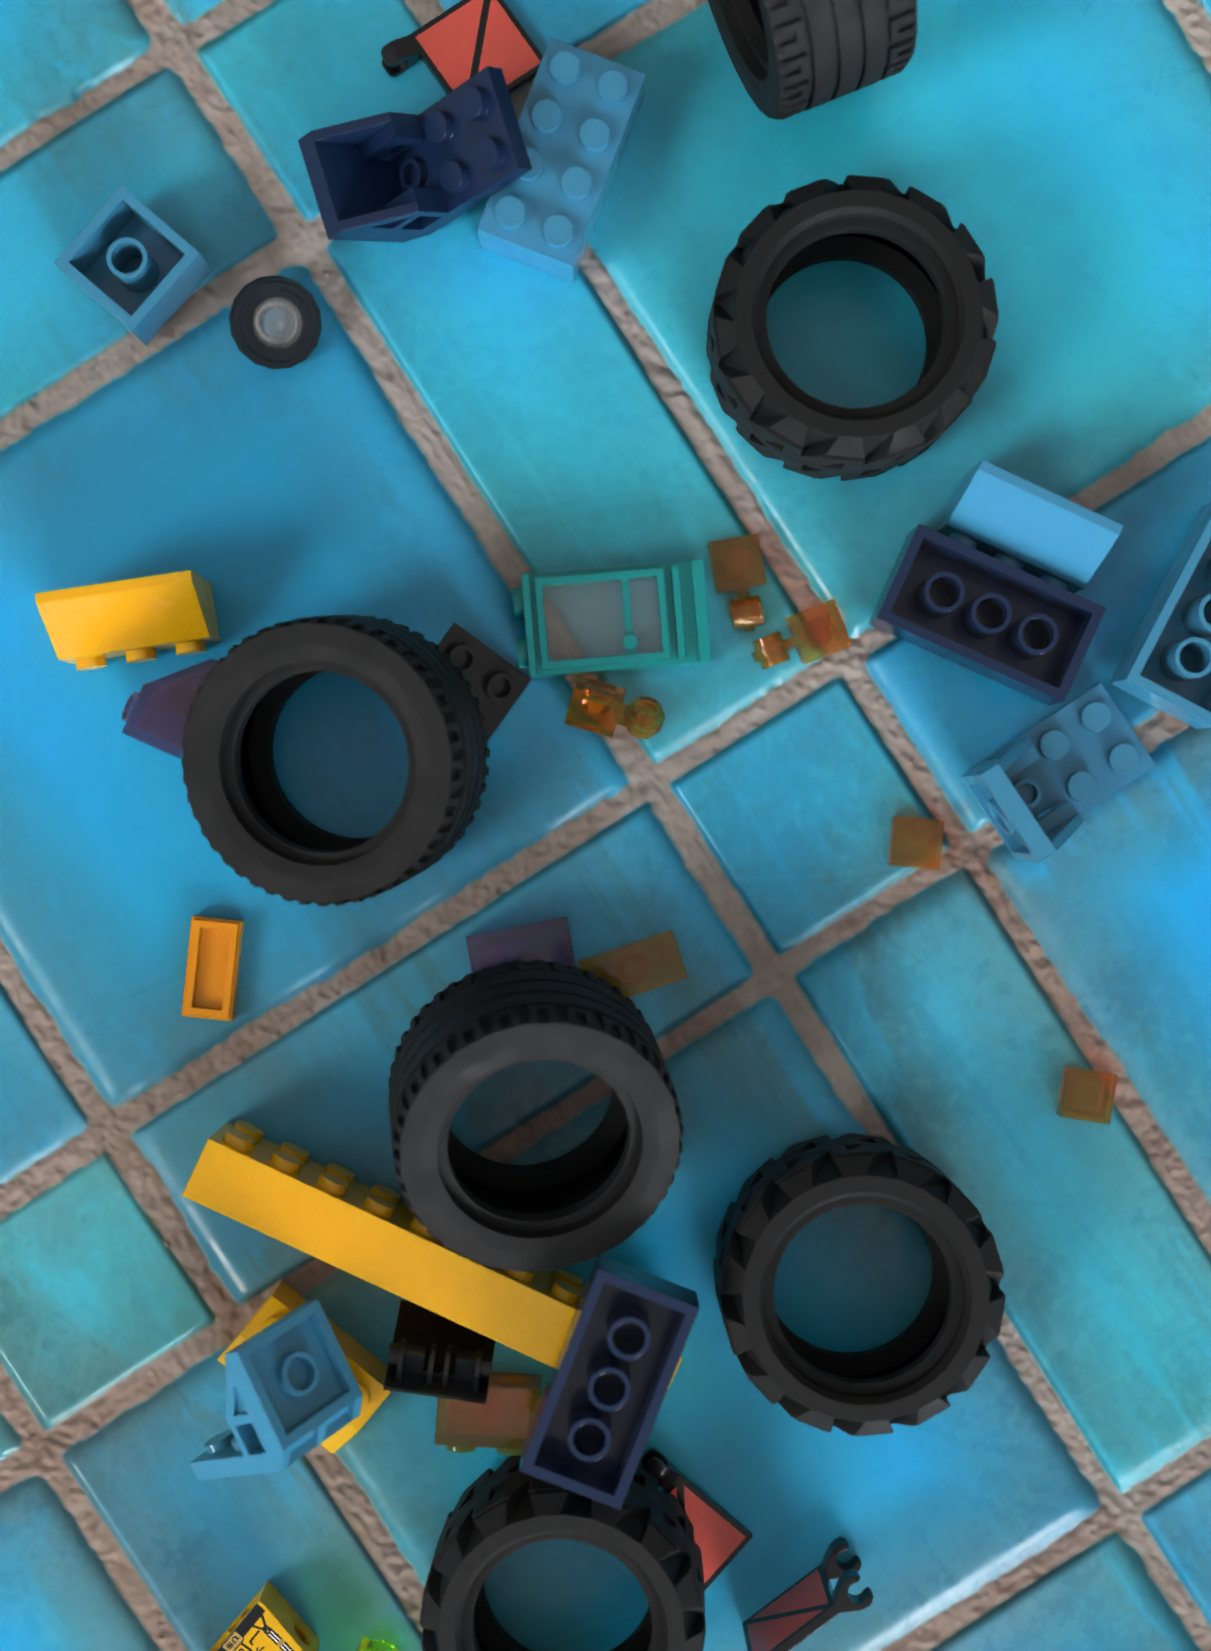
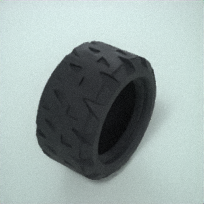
[706,175,999,481]
[713,1133,1005,1436]
[420,1453,706,1651]

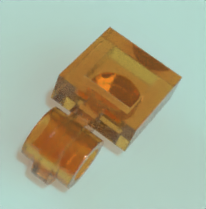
[707,533,767,633]
[751,599,852,670]
[564,675,665,739]

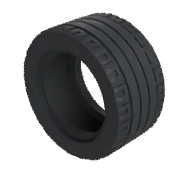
[708,0,917,120]
[181,615,490,906]
[389,960,684,1272]

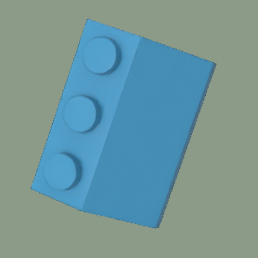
[937,460,1124,593]

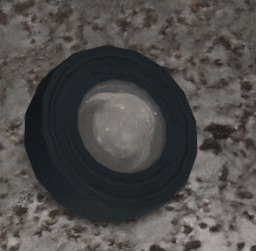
[229,275,322,369]

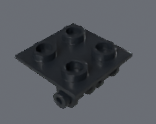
[438,623,531,741]
[384,1300,495,1404]

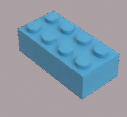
[477,37,646,283]
[1110,502,1211,729]

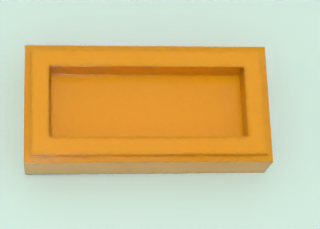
[181,915,245,1021]

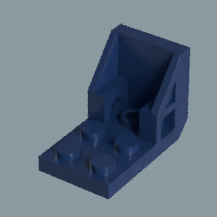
[298,66,532,242]

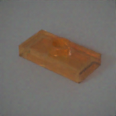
[577,929,688,997]

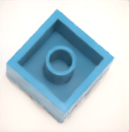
[54,185,212,346]

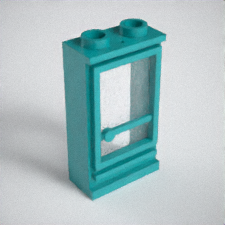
[512,559,712,679]

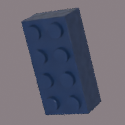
[868,524,1106,705]
[519,1255,700,1510]

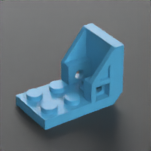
[960,683,1156,863]
[190,1299,363,1481]

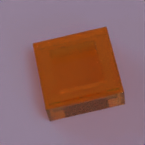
[887,816,945,870]
[1056,1065,1118,1125]

